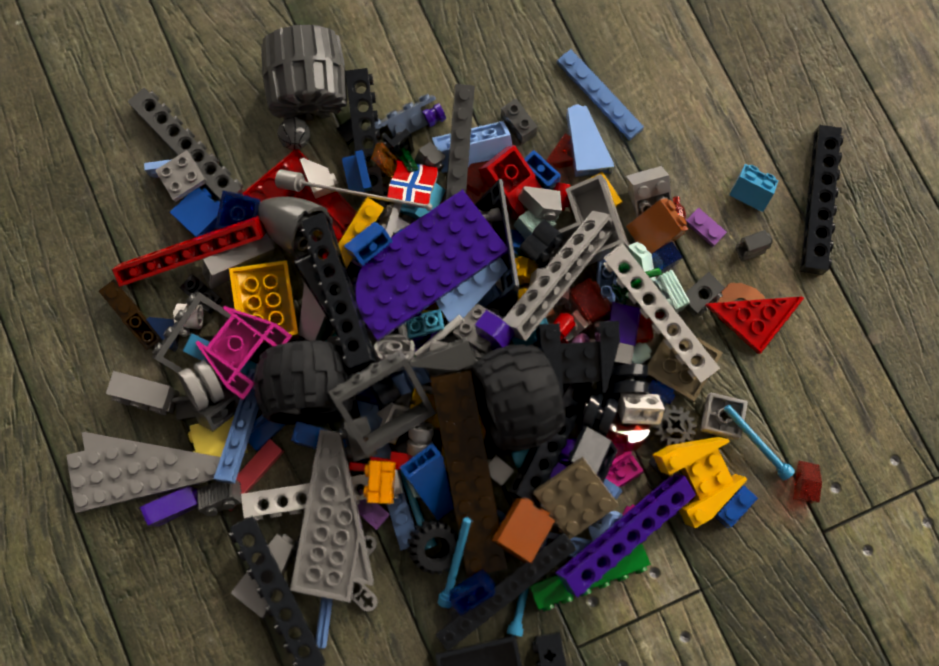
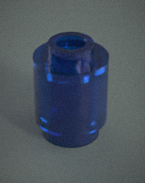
[649,380,675,406]

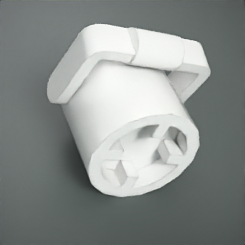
[173,303,204,337]

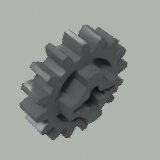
[653,405,697,447]

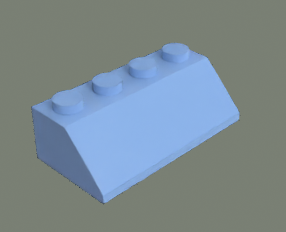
[432,121,513,172]

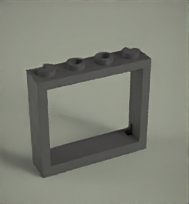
[152,292,231,386]
[329,350,436,456]

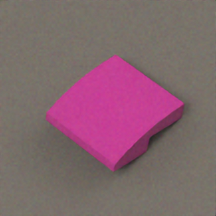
[606,437,644,488]

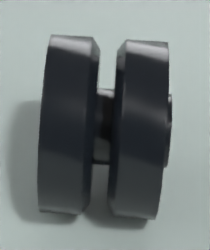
[606,364,650,398]
[578,390,619,437]

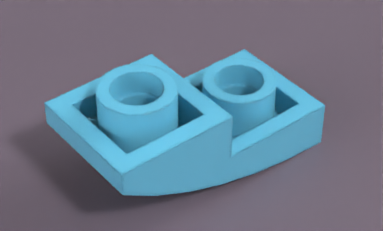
[406,309,444,339]

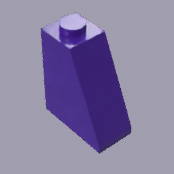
[140,486,198,527]

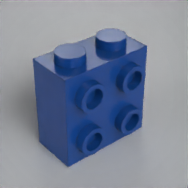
[170,188,227,237]

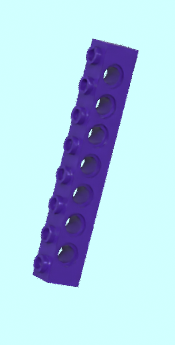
[556,473,696,597]

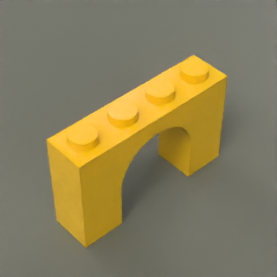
[338,197,384,268]

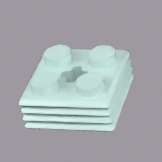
[654,270,689,313]

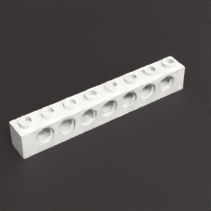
[603,243,720,383]
[241,469,403,520]

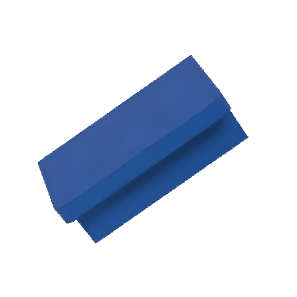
[342,150,372,195]
[248,415,286,451]

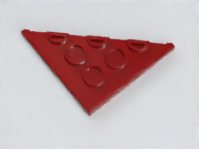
[705,296,804,354]

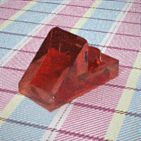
[546,133,574,169]

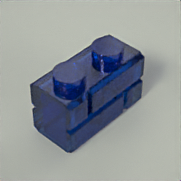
[449,569,495,616]

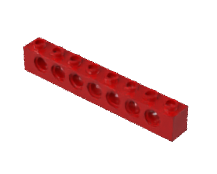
[112,216,266,287]

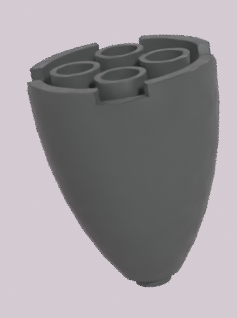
[257,196,333,259]

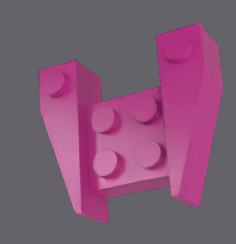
[196,306,292,399]

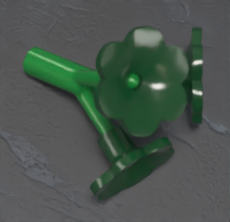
[611,262,662,305]

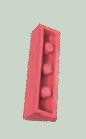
[229,439,285,511]

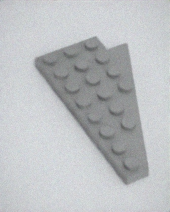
[290,429,374,602]
[67,432,221,513]

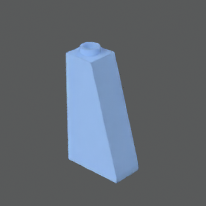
[566,105,614,177]

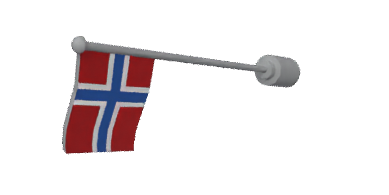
[275,160,438,211]

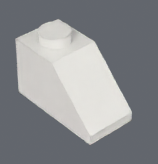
[300,158,338,199]

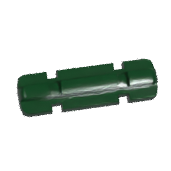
[398,148,419,173]

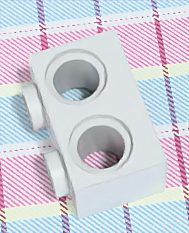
[617,393,664,425]

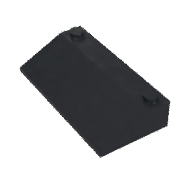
[475,179,519,311]

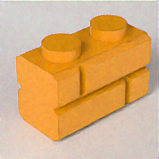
[364,461,396,504]

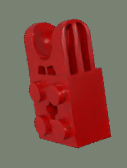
[478,145,543,220]

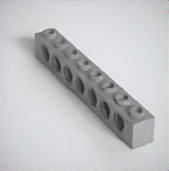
[503,211,616,341]

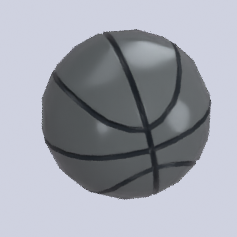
[277,117,311,150]

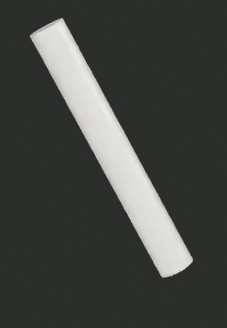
[415,315,464,356]

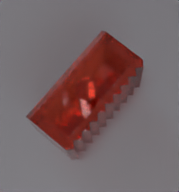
[569,278,611,325]

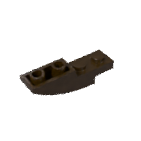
[98,279,161,350]

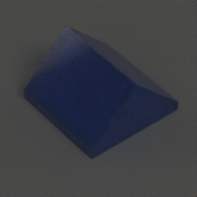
[215,190,261,229]

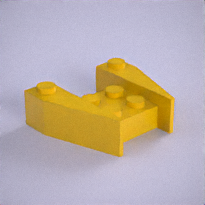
[653,437,747,528]

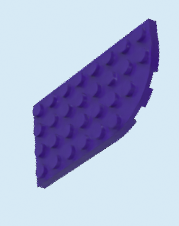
[356,189,508,341]

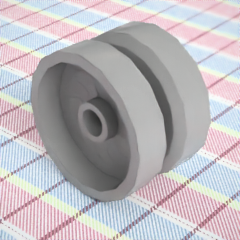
[178,360,224,411]

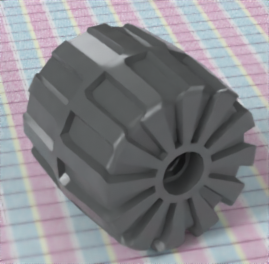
[261,25,347,121]

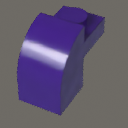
[474,310,515,351]

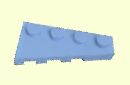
[435,257,508,323]

